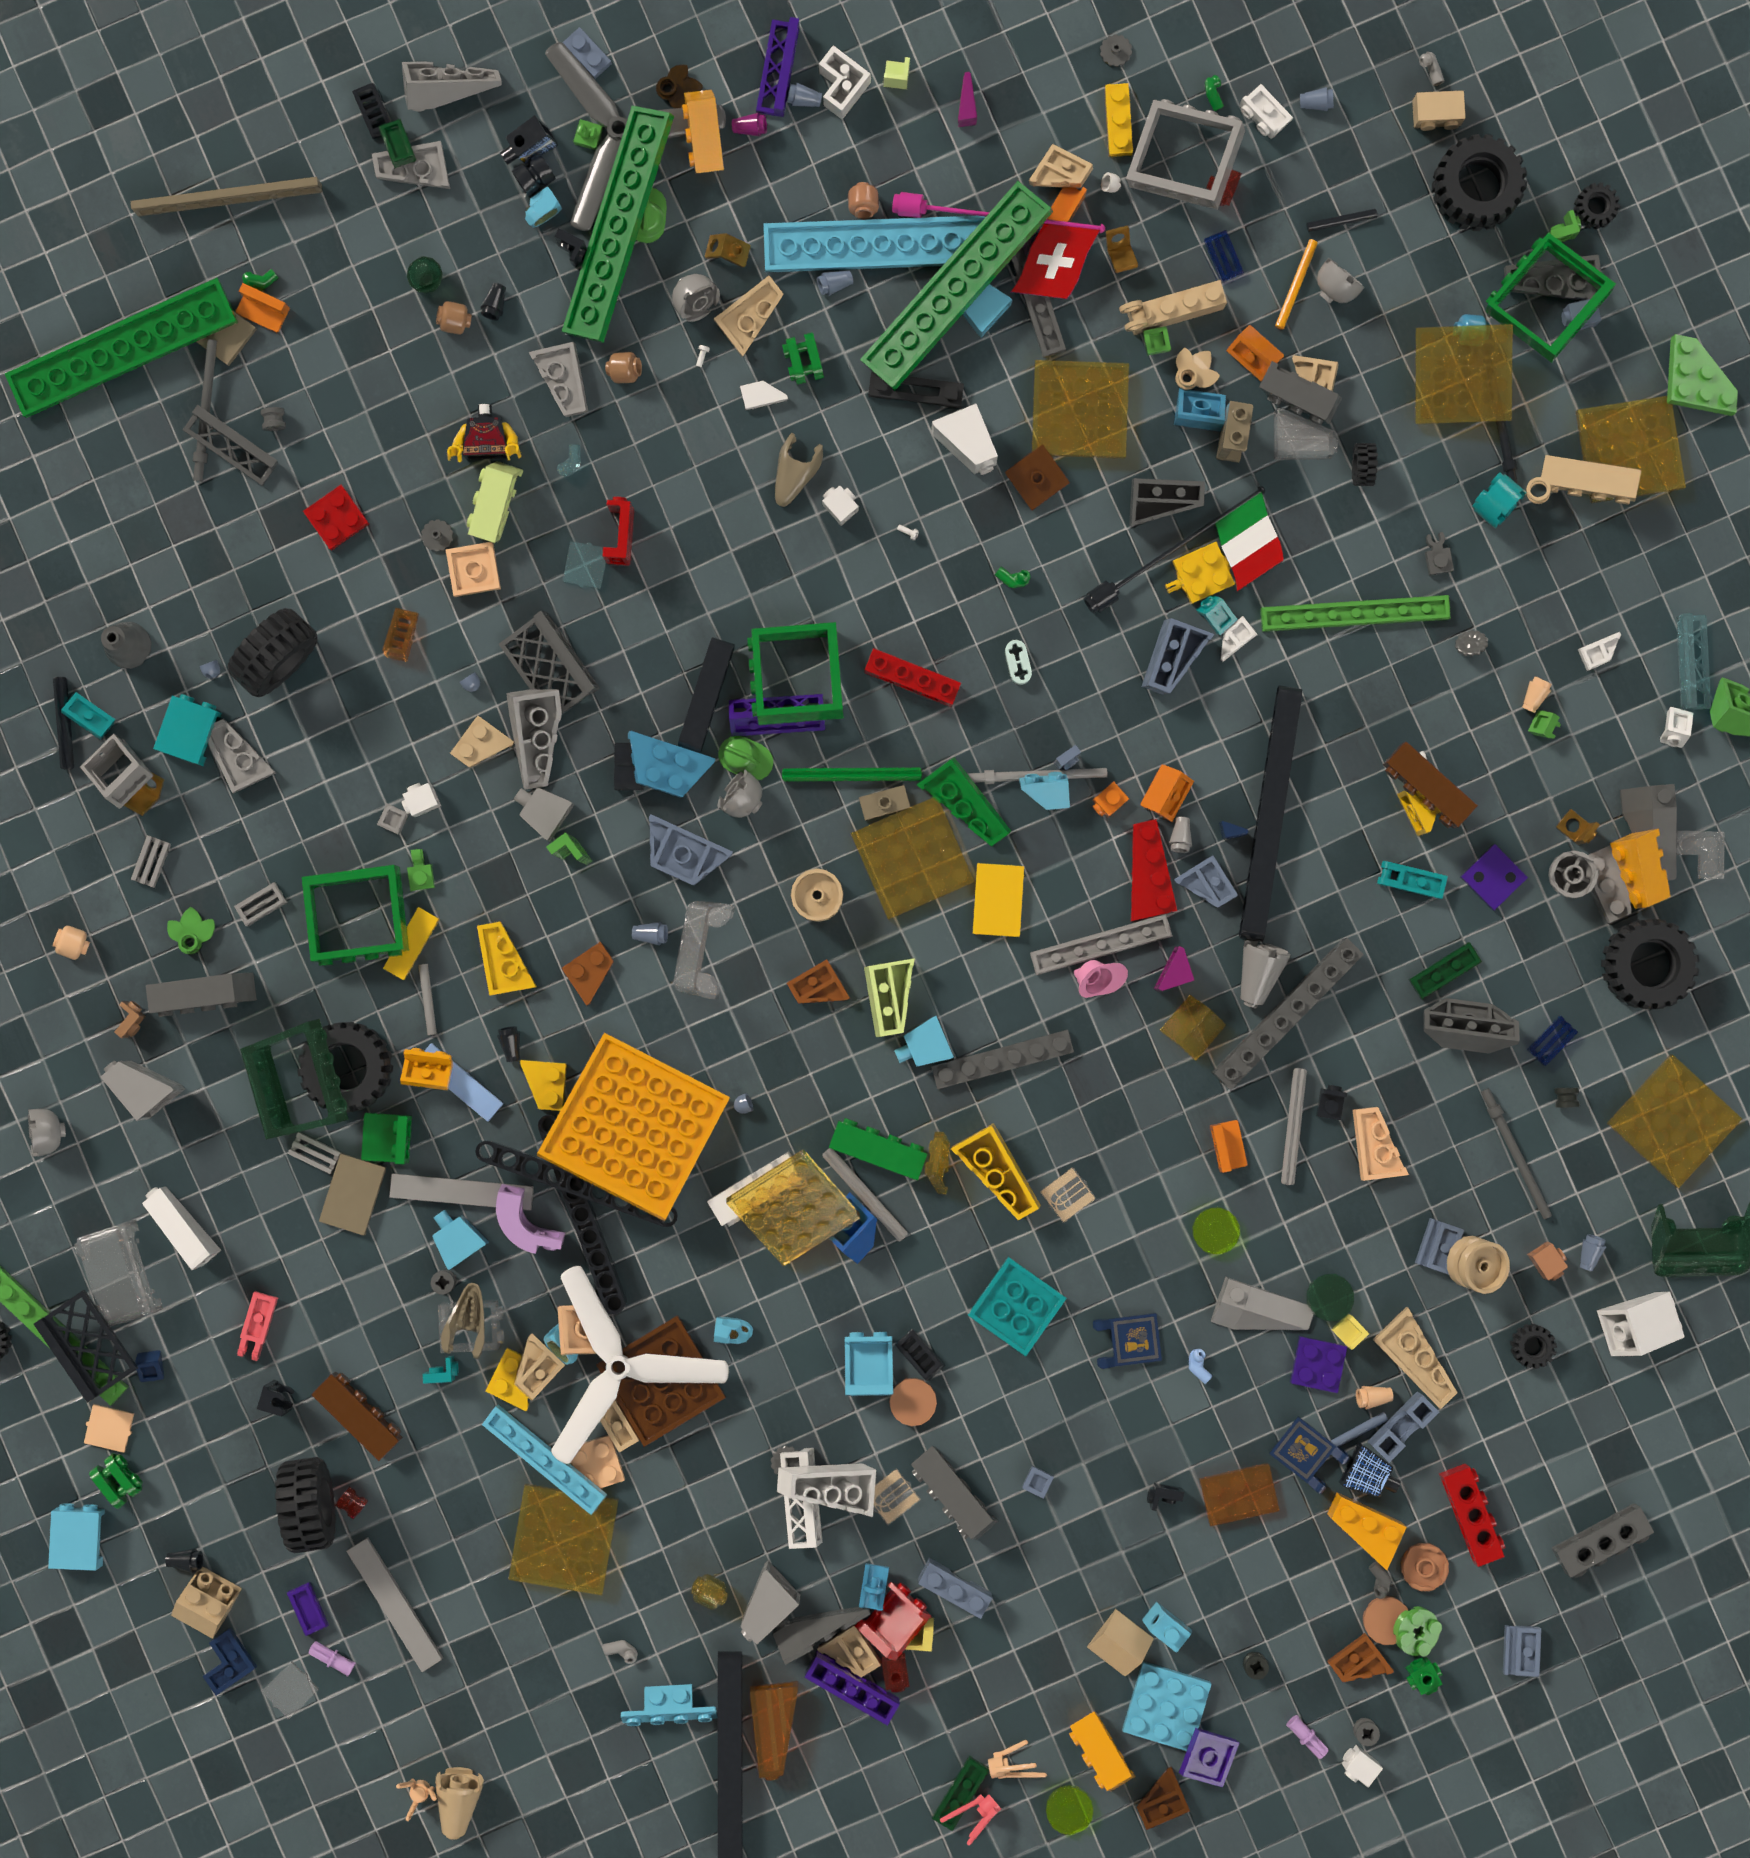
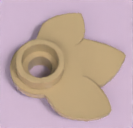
[1175,348,1220,390]

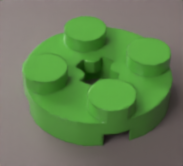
[1393,1606,1442,1657]

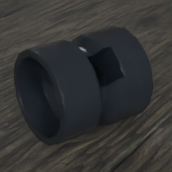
[512,153,556,197]

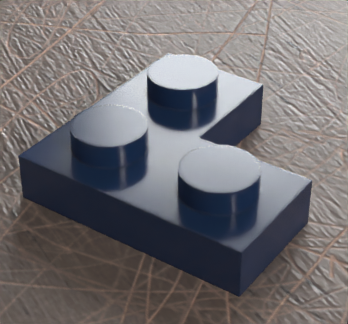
[203,1627,257,1696]

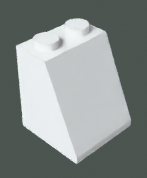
[931,404,998,475]
[1597,1292,1684,1356]

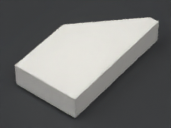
[740,381,788,410]
[1220,616,1257,662]
[1578,632,1621,671]

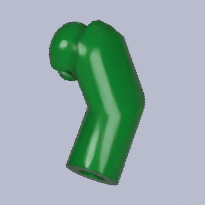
[1205,75,1224,111]

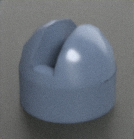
[199,660,220,679]
[460,672,480,692]
[734,1093,753,1114]

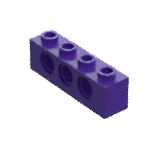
[804,1650,900,1726]

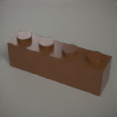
[1383,741,1478,829]
[311,1371,403,1461]

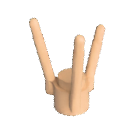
[988,1740,1047,1779]
[396,1779,437,1821]

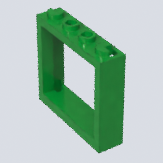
[1485,232,1616,363]
[747,622,844,725]
[302,865,409,966]

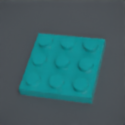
[967,1256,1067,1356]

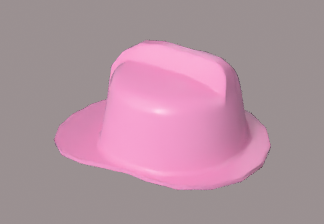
[1074,960,1128,998]

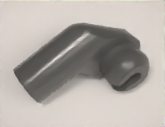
[1368,1561,1391,1599]

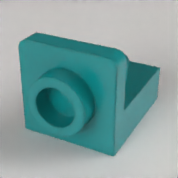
[1197,595,1238,635]
[423,1356,459,1384]

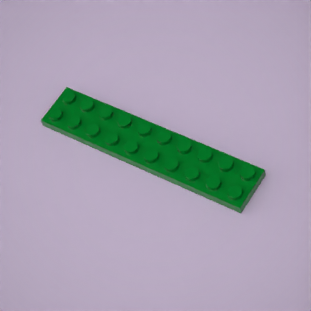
[562,106,674,343]
[860,181,1053,390]
[4,278,238,418]

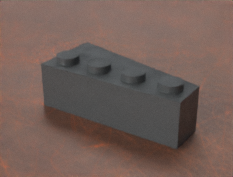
[146,972,257,1017]
[911,1446,999,1540]

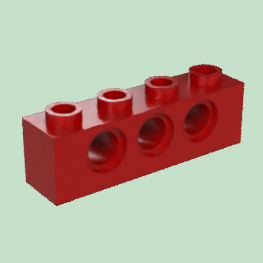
[865,648,961,708]
[1439,1464,1505,1567]

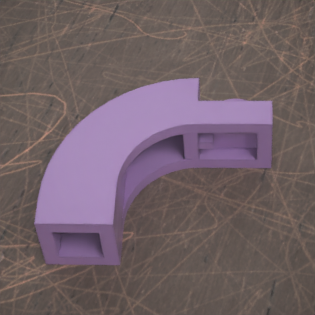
[496,1184,565,1254]

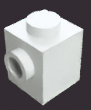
[822,486,859,526]
[402,783,441,817]
[1342,1745,1383,1788]

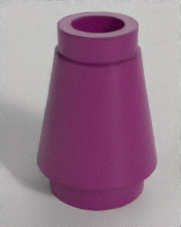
[732,112,767,137]

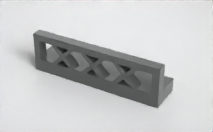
[183,405,279,486]

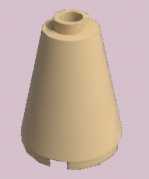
[435,1767,484,1840]

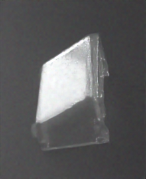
[674,901,735,1000]
[74,1219,163,1327]

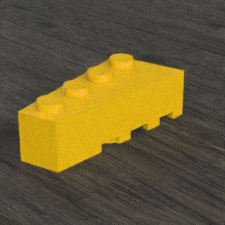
[951,1123,1041,1220]

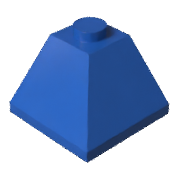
[819,1192,877,1264]

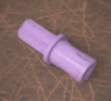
[309,1642,356,1677]
[1286,1715,1328,1759]

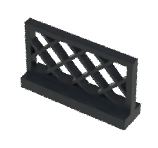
[34,1290,138,1403]

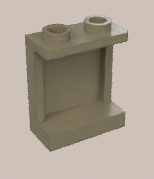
[1216,401,1253,463]

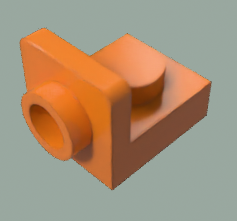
[1092,782,1129,818]

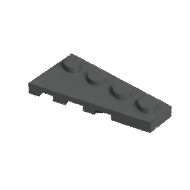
[1504,255,1601,301]

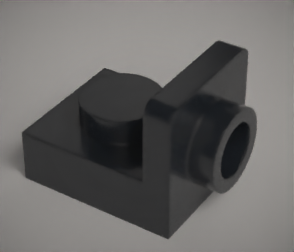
[554,228,587,267]
[1316,1085,1347,1120]
[1147,1483,1184,1511]

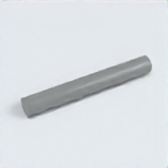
[419,964,437,1035]

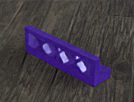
[756,17,800,117]
[729,694,825,736]

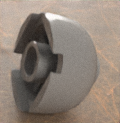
[1317,257,1365,303]
[672,274,720,322]
[717,770,762,818]
[1548,851,1598,898]
[28,1109,66,1157]

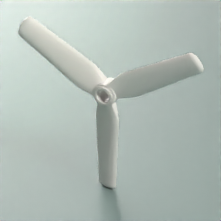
[551,1266,729,1464]

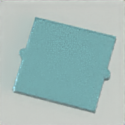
[563,541,606,589]

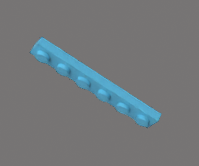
[482,1405,607,1515]

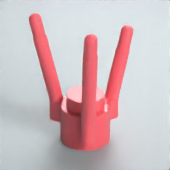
[940,1794,1001,1845]

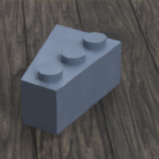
[1141,618,1214,695]

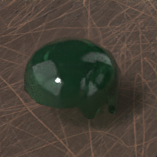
[407,256,443,294]

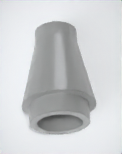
[1169,817,1192,853]

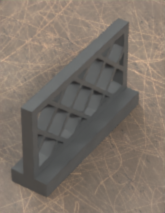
[499,611,600,714]

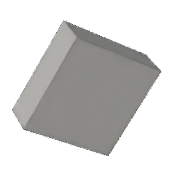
[377,804,409,835]

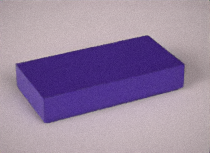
[287,1582,329,1636]

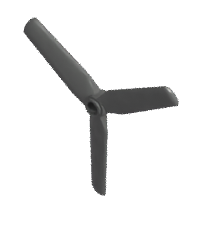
[545,42,726,231]

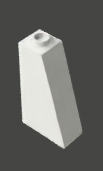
[142,1186,221,1270]

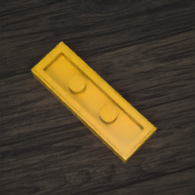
[383,907,440,980]

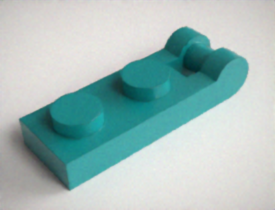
[1377,861,1448,899]

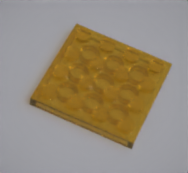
[1415,324,1513,424]
[1032,360,1129,458]
[1576,396,1686,504]
[851,797,974,920]
[1607,1054,1742,1188]
[726,1149,860,1266]
[508,1484,619,1595]

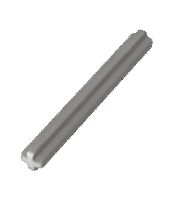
[1281,1068,1307,1185]
[822,1148,908,1242]

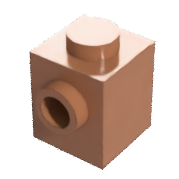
[1527,1242,1568,1281]

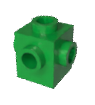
[1405,1657,1443,1695]

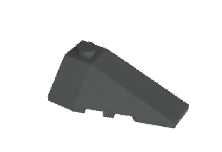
[1620,784,1677,880]
[773,1607,871,1665]

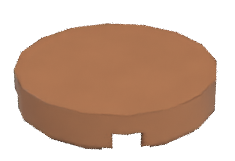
[889,1378,937,1426]
[1401,1543,1449,1591]
[1363,1596,1408,1645]

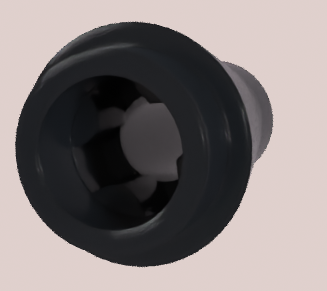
[480,283,506,321]
[497,1026,520,1062]
[165,1549,203,1573]

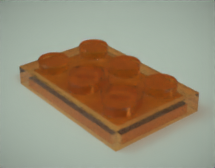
[1199,1463,1280,1527]

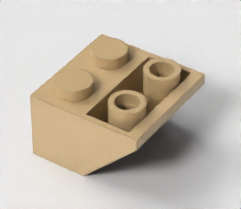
[171,1566,242,1639]

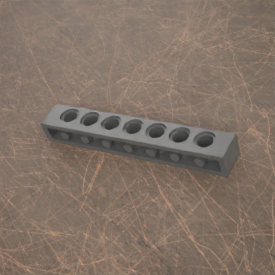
[1211,938,1364,1090]

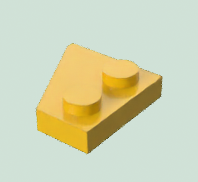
[520,1060,567,1111]
[486,1348,529,1411]

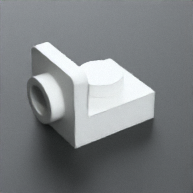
[1660,707,1693,748]

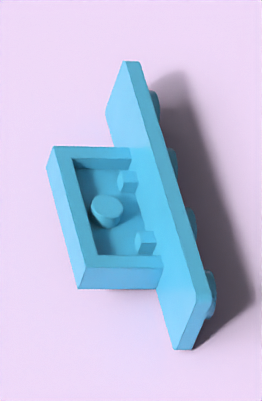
[621,1684,718,1726]

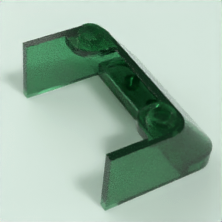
[1651,1203,1750,1277]

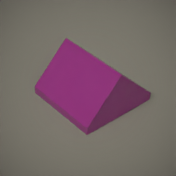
[1154,946,1194,991]

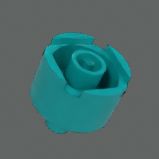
[1472,473,1527,529]

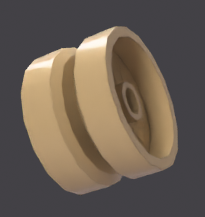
[791,869,843,922]
[1447,1236,1510,1294]

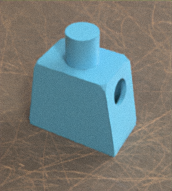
[962,284,1012,338]
[894,1016,953,1067]
[432,1210,489,1270]
[1142,1601,1192,1653]

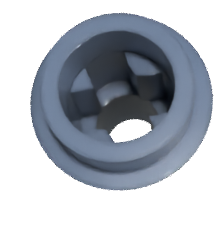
[787,82,822,107]
[1300,87,1334,111]
[817,270,853,296]
[632,922,668,945]
[1580,1234,1606,1271]

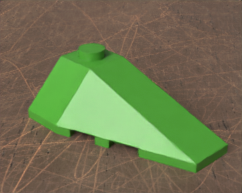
[1710,677,1750,736]

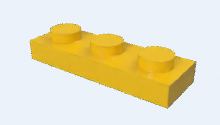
[1105,83,1133,157]

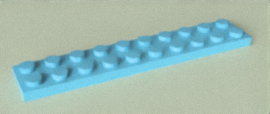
[763,216,985,272]

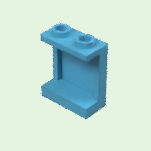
[845,1332,893,1396]
[48,1503,105,1571]

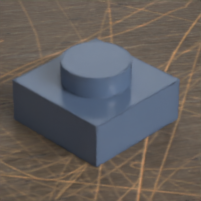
[1022,1465,1054,1499]

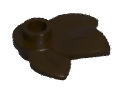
[656,65,703,109]

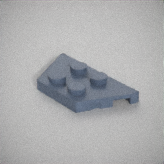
[649,814,733,886]

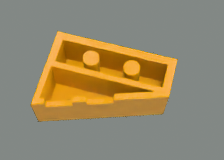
[1610,829,1671,909]
[1327,1492,1407,1570]
[1069,1711,1135,1791]

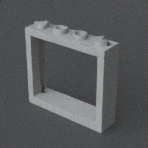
[1126,99,1245,210]

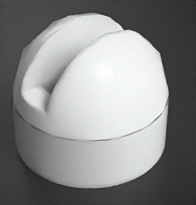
[1101,172,1121,193]

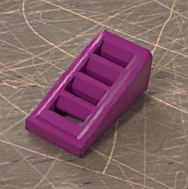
[958,72,977,127]

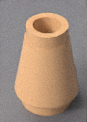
[1522,677,1552,713]
[1356,1386,1393,1410]

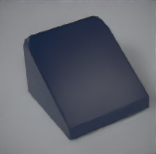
[1219,821,1249,840]
[135,1350,164,1382]

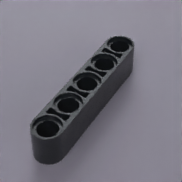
[678,637,735,754]

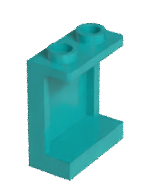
[153,694,222,766]

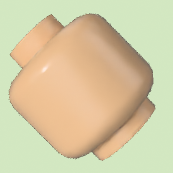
[52,926,90,960]

